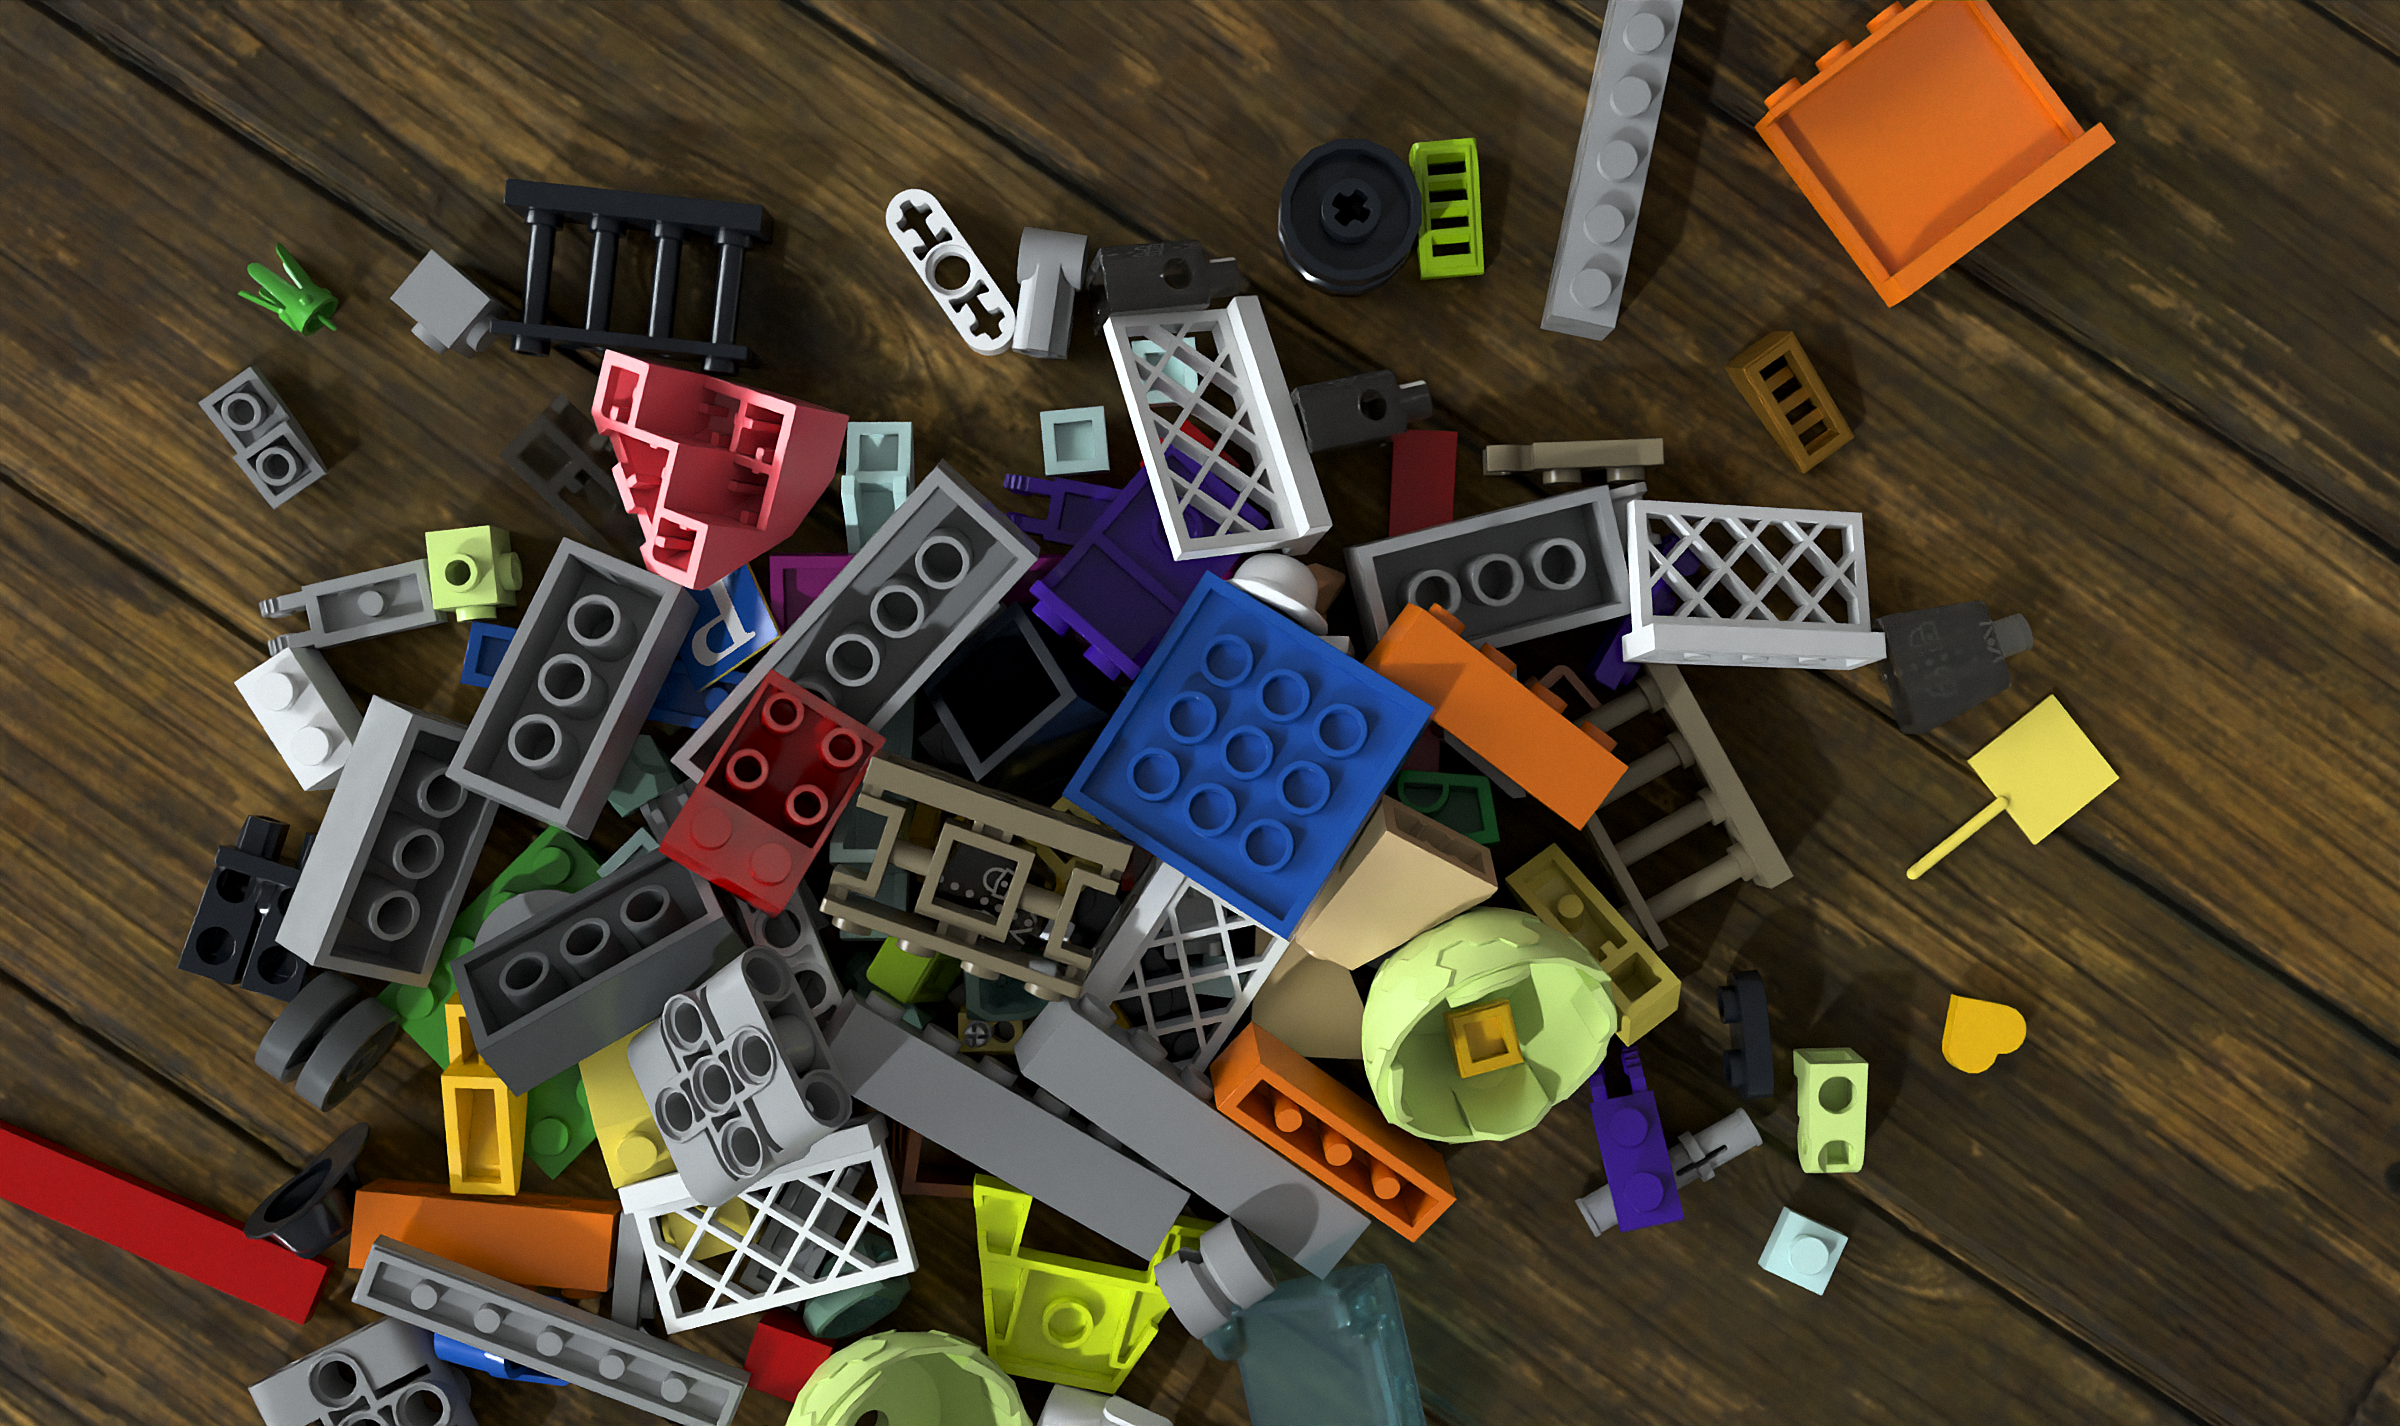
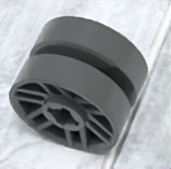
[255,969,402,1112]

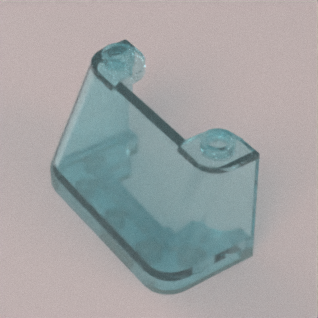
[1202,1262,1426,1426]

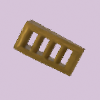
[1724,331,1854,474]

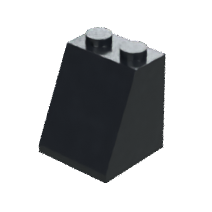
[921,601,1126,808]

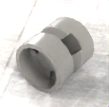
[1154,1216,1278,1340]

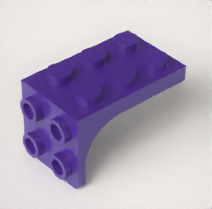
[1029,444,1269,682]

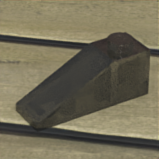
[498,393,648,571]

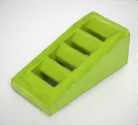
[1409,138,1484,280]
[866,935,963,1004]

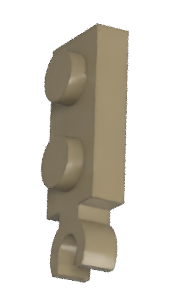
[1482,438,1664,486]

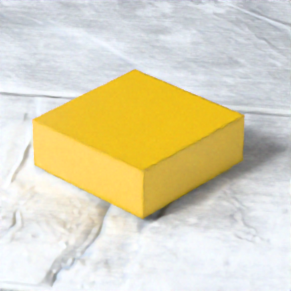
[1442,997,1524,1079]

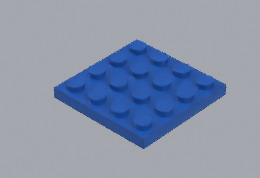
[1062,570,1436,942]

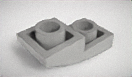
[198,366,329,510]

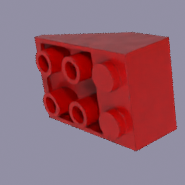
[658,669,886,919]

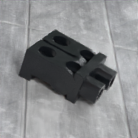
[177,815,322,1003]

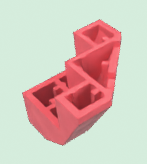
[591,349,849,590]

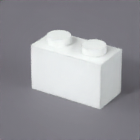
[234,647,363,791]

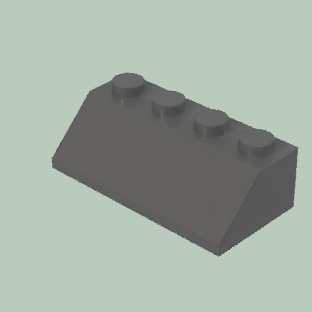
[449,847,749,1097]

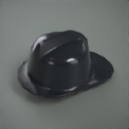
[243,1122,371,1259]

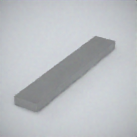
[351,1234,751,1426]

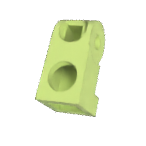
[1793,1048,1868,1173]

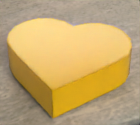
[1942,994,2026,1073]

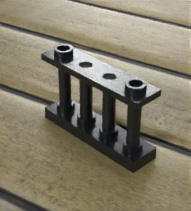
[490,178,775,377]

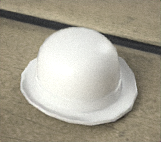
[1225,553,1328,636]

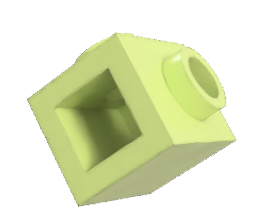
[425,525,523,623]

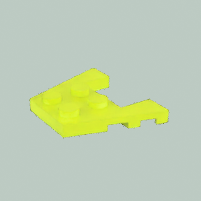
[973,1173,1218,1394]

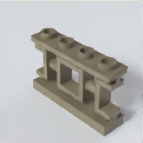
[819,748,1133,1002]

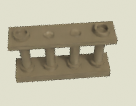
[1572,663,1793,951]

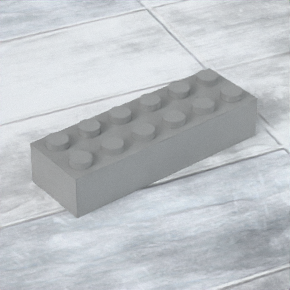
[670,459,1041,784]

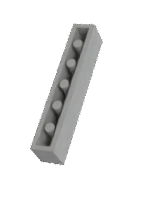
[1540,0,1683,341]
[822,989,1191,1262]
[1013,993,1372,1280]

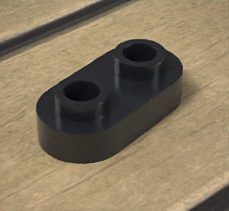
[1717,970,1774,1100]

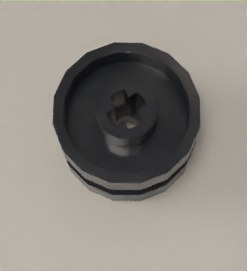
[1278,139,1422,297]

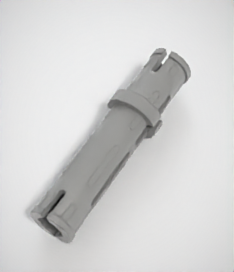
[1575,1107,1763,1237]

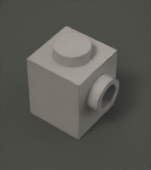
[390,249,510,359]

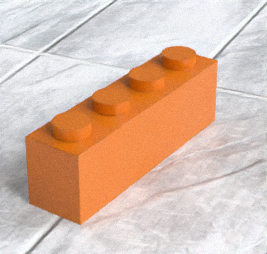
[1362,602,1629,831]
[1209,1021,1457,1243]
[348,1178,623,1299]

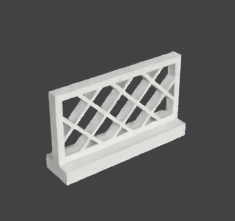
[1103,295,1333,561]
[1622,499,1887,670]
[1023,855,1296,1082]
[618,1111,919,1335]

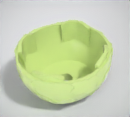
[1362,906,1618,1144]
[785,1329,1033,1426]

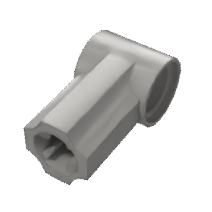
[1012,227,1089,360]

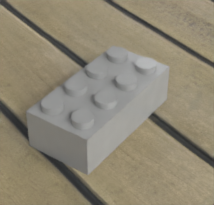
[1342,485,1631,655]
[445,537,700,840]
[275,695,500,989]

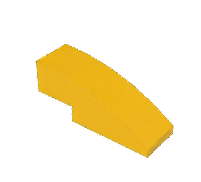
[441,989,528,1196]

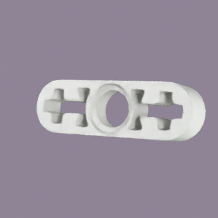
[886,189,1016,356]

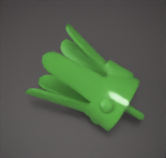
[238,242,338,336]

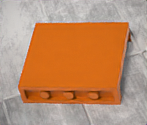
[1754,0,2116,308]

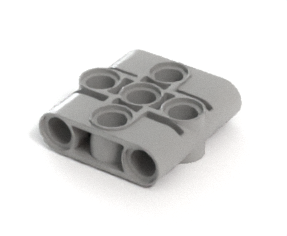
[627,945,852,1208]
[248,1315,479,1426]

